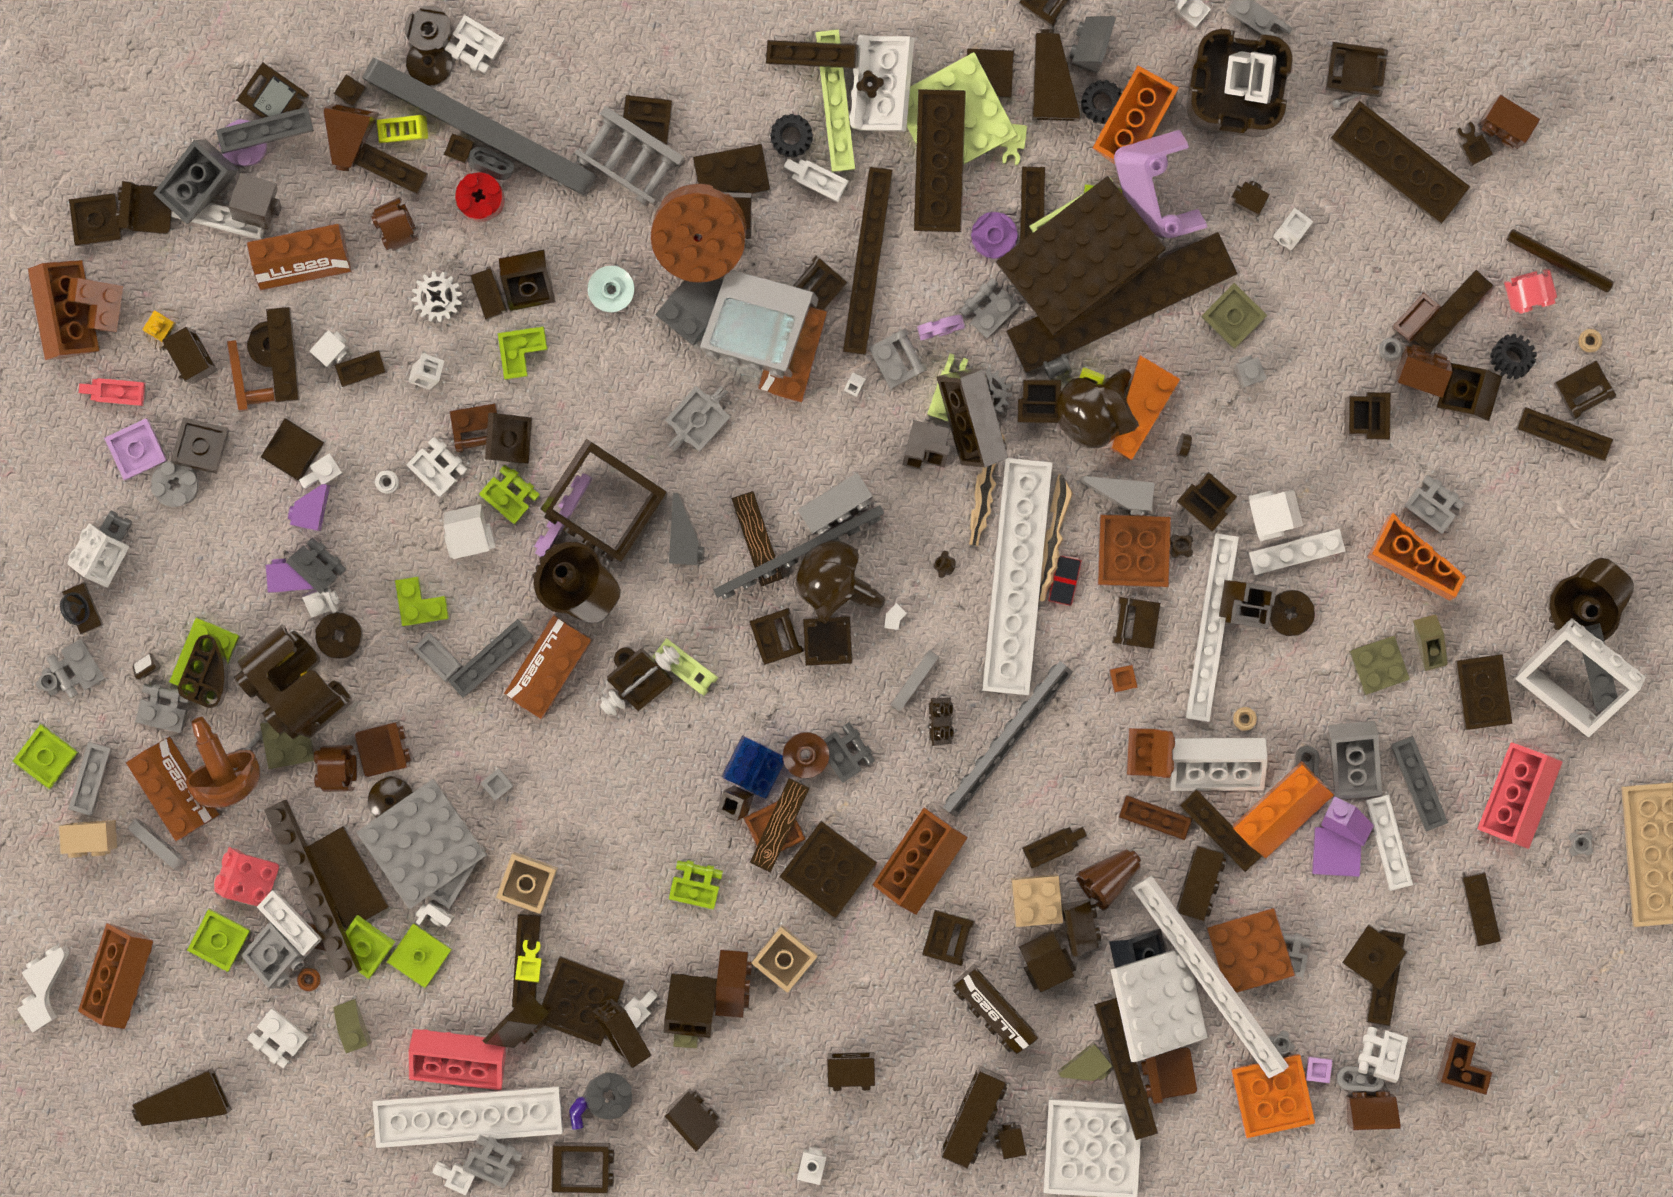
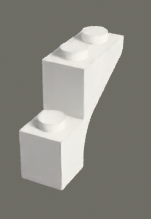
[17,945,69,1033]

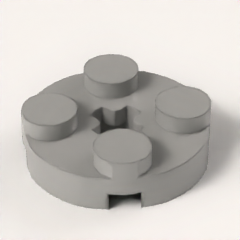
[151,461,199,507]

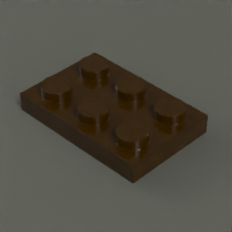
[693,144,771,194]
[1455,654,1513,730]

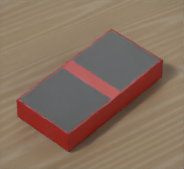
[1048,556,1082,606]

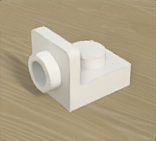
[1174,0,1211,29]
[1273,208,1313,250]
[302,587,340,618]
[416,901,454,927]

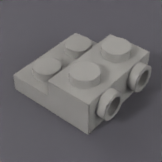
[241,922,306,988]

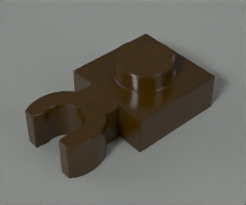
[1456,122,1493,166]

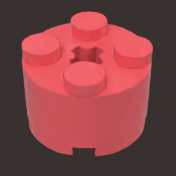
[1504,269,1557,314]

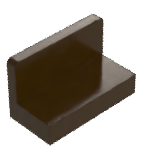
[470,266,508,320]

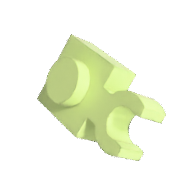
[1001,124,1027,165]

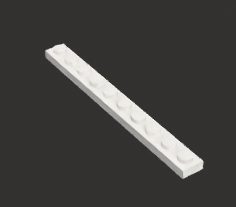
[1132,875,1288,1078]

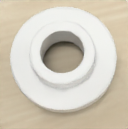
[375,470,399,494]

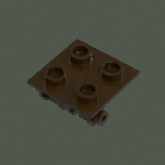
[929,697,954,746]

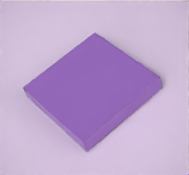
[1312,827,1361,877]

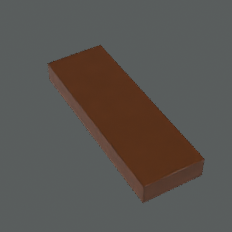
[1118,795,1192,840]

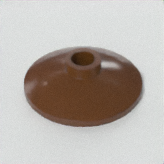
[783,732,829,778]

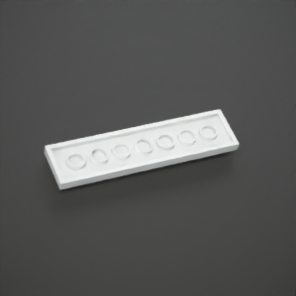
[373,1086,563,1148]

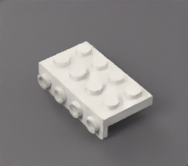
[849,35,914,132]

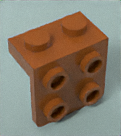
[1127,728,1175,778]

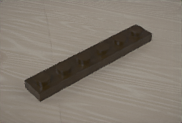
[1094,998,1158,1140]

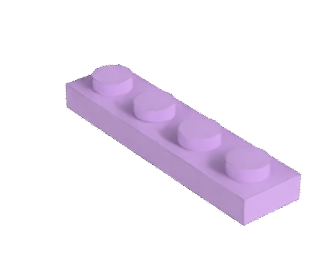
[534,473,593,557]

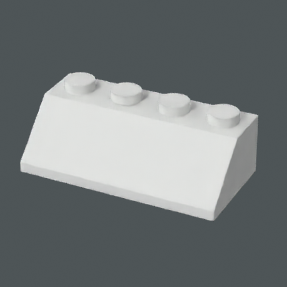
[1170,738,1268,791]

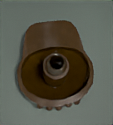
[1057,369,1139,449]
[796,540,885,624]
[532,542,621,623]
[1548,557,1634,641]

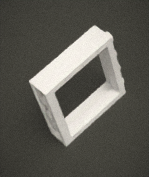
[1515,618,1646,738]

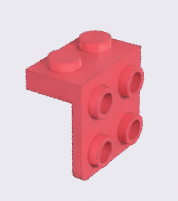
[214,847,279,906]

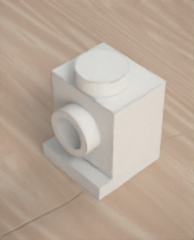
[408,353,444,390]

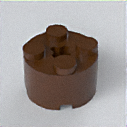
[371,197,419,251]
[314,745,358,792]

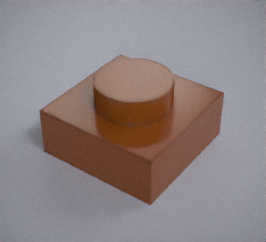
[1109,665,1138,693]

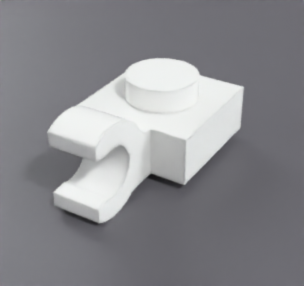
[299,453,343,489]
[624,989,658,1028]
[432,1161,475,1195]

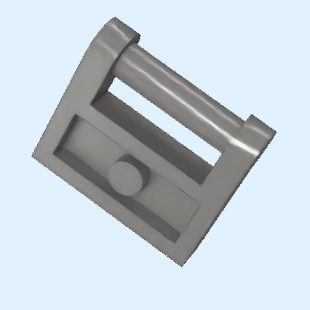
[869,328,928,389]

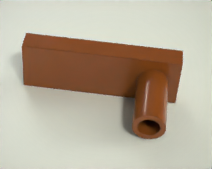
[227,340,275,412]

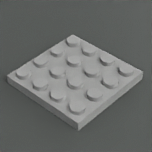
[356,778,487,909]

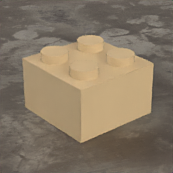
[59,820,117,858]
[496,852,558,914]
[1011,874,1063,927]
[751,925,818,993]

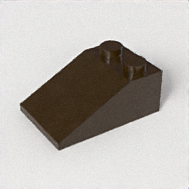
[1061,899,1102,957]
[665,1088,720,1152]

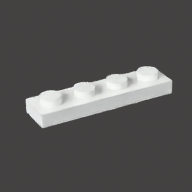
[1248,529,1345,575]

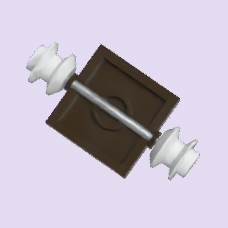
[600,645,680,716]

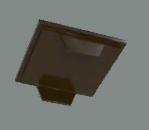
[261,418,324,482]

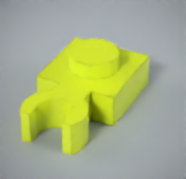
[515,940,542,983]

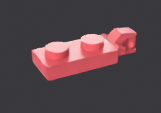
[78,378,146,406]

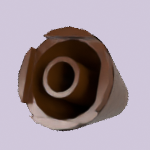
[1075,849,1141,911]

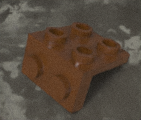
[355,721,412,777]
[1141,1047,1197,1104]

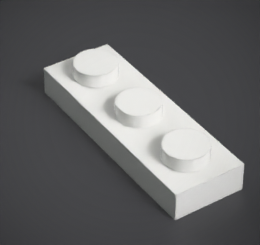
[257,890,322,956]

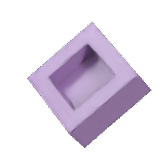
[1305,1056,1332,1083]

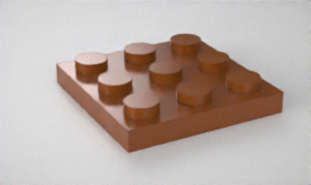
[1098,515,1171,587]
[1207,908,1296,993]

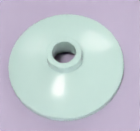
[588,266,634,313]

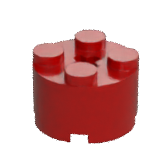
[455,172,505,222]

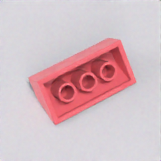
[1477,742,1562,849]
[409,1029,506,1090]

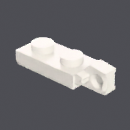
[784,159,848,202]

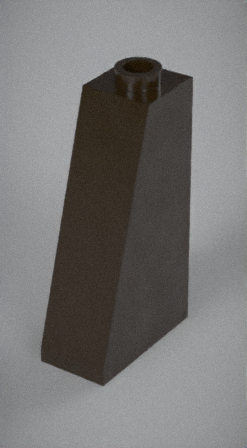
[1032,29,1080,122]
[132,1068,232,1126]

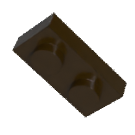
[335,350,387,388]

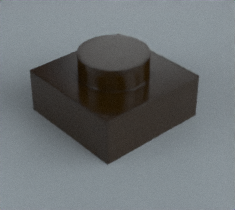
[333,74,367,107]
[444,133,475,164]

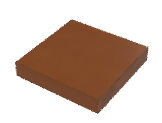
[744,801,806,851]

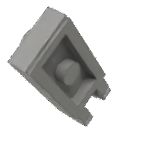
[1226,0,1292,40]

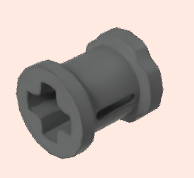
[1043,353,1072,380]

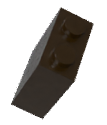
[664,973,717,1038]

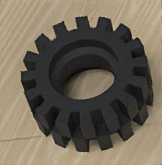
[1081,80,1122,124]
[770,114,813,158]
[1490,334,1537,380]

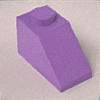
[288,484,330,531]
[266,558,315,593]
[1321,796,1374,846]

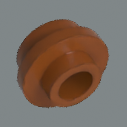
[297,968,321,991]

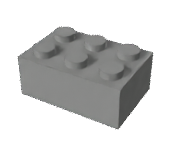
[798,472,873,536]

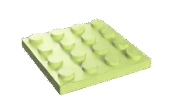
[907,52,1018,165]

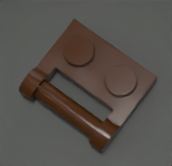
[449,403,498,453]

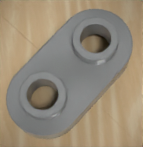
[1336,1066,1384,1092]

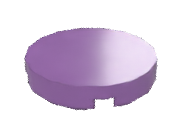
[971,212,1018,259]

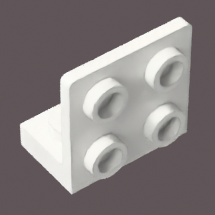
[68,524,129,588]

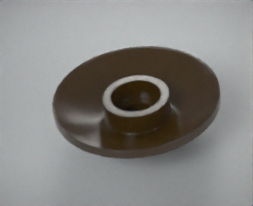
[406,47,453,86]
[368,777,413,818]

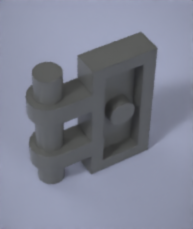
[286,537,347,594]
[823,722,875,783]

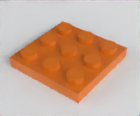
[1231,1054,1315,1138]

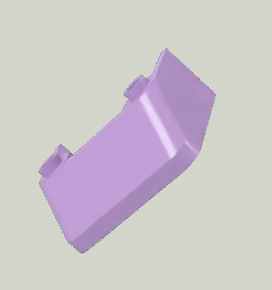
[1114,130,1207,238]

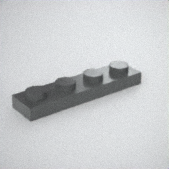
[216,107,314,154]
[448,619,534,698]
[1582,623,1618,712]
[1390,736,1448,832]

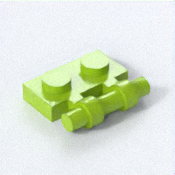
[479,464,540,525]
[669,860,723,910]

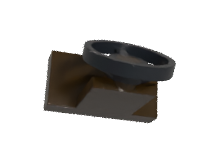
[60,582,103,634]

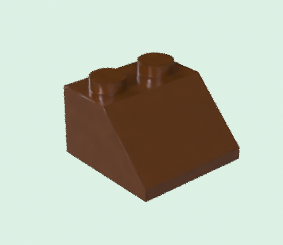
[1346,1090,1401,1130]

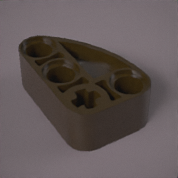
[178,634,229,708]

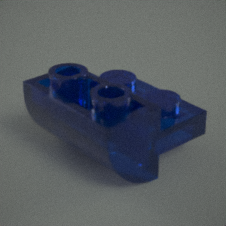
[721,735,784,799]

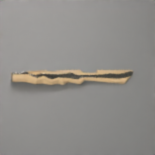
[969,433,1005,546]
[1039,474,1073,601]

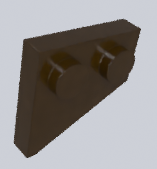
[623,95,673,146]

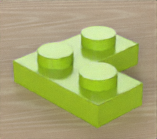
[497,326,548,380]
[395,577,449,626]

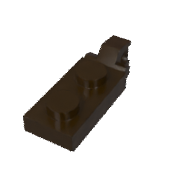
[1022,827,1087,869]

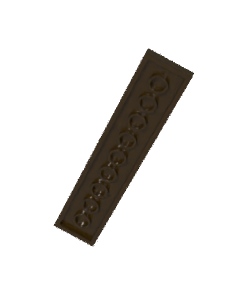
[1006,232,1238,373]

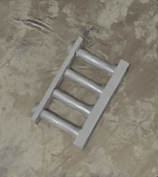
[575,106,685,206]

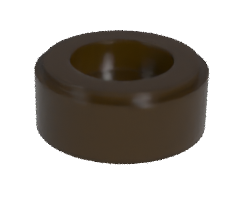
[1176,433,1192,457]

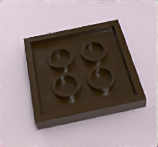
[779,820,877,919]
[542,956,625,1046]

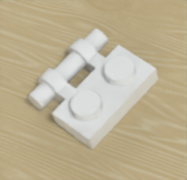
[445,15,505,74]
[406,437,468,497]
[247,1008,309,1068]
[1358,1027,1408,1083]

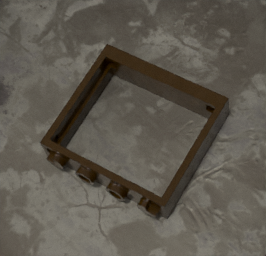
[540,439,667,562]

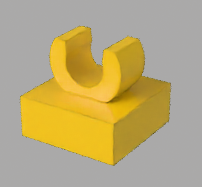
[142,310,176,342]

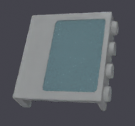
[700,270,819,378]

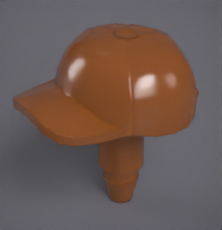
[186,717,260,808]

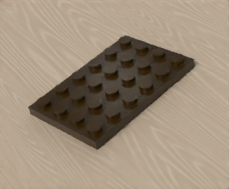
[996,176,1166,336]

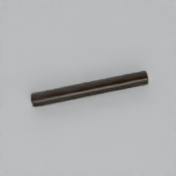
[1506,229,1614,292]

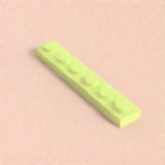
[816,29,855,173]

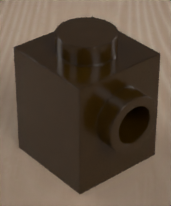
[1231,180,1270,217]
[717,785,754,821]
[994,1122,1026,1160]

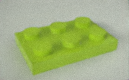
[169,617,240,700]

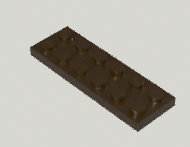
[914,89,966,232]
[1330,101,1470,225]

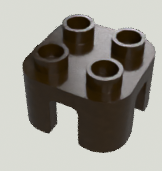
[1186,29,1293,137]
[234,624,353,740]

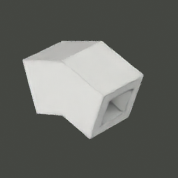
[844,373,866,397]
[884,603,907,630]

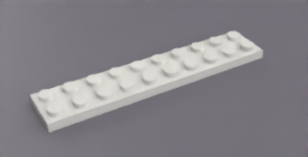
[982,458,1052,695]

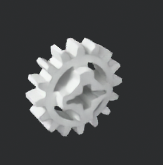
[411,271,463,323]

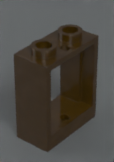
[592,999,652,1068]
[552,1142,615,1193]

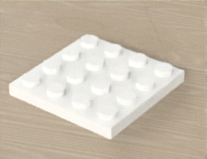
[1110,949,1208,1062]
[1043,1099,1141,1197]

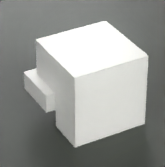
[1224,51,1277,104]
[1249,489,1303,541]
[444,504,496,559]

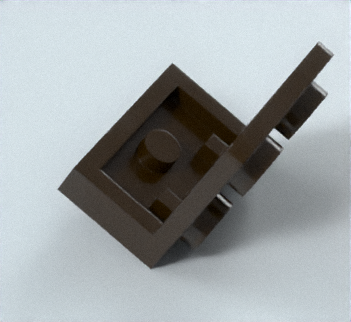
[115,181,172,234]

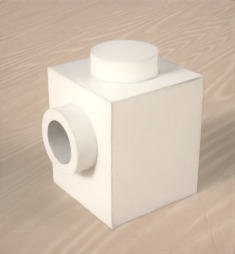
[310,330,349,368]
[797,1147,827,1185]

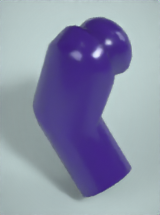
[569,1097,589,1130]

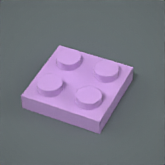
[104,418,168,481]

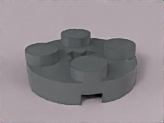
[585,1072,632,1120]

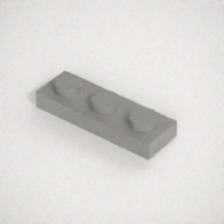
[68,742,112,816]

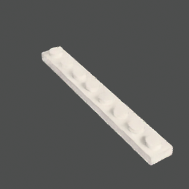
[1185,533,1239,722]

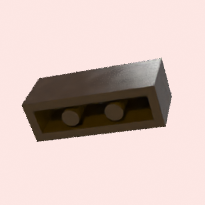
[1176,844,1227,921]

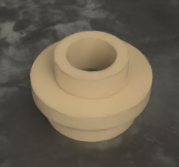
[1578,329,1602,353]
[1233,707,1257,731]

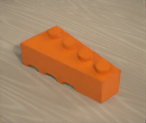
[1110,355,1180,461]
[1367,513,1466,601]

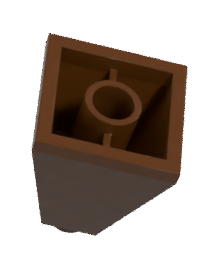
[324,103,379,171]

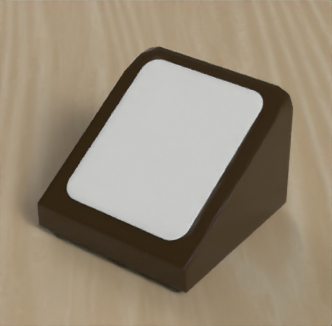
[132,653,160,680]

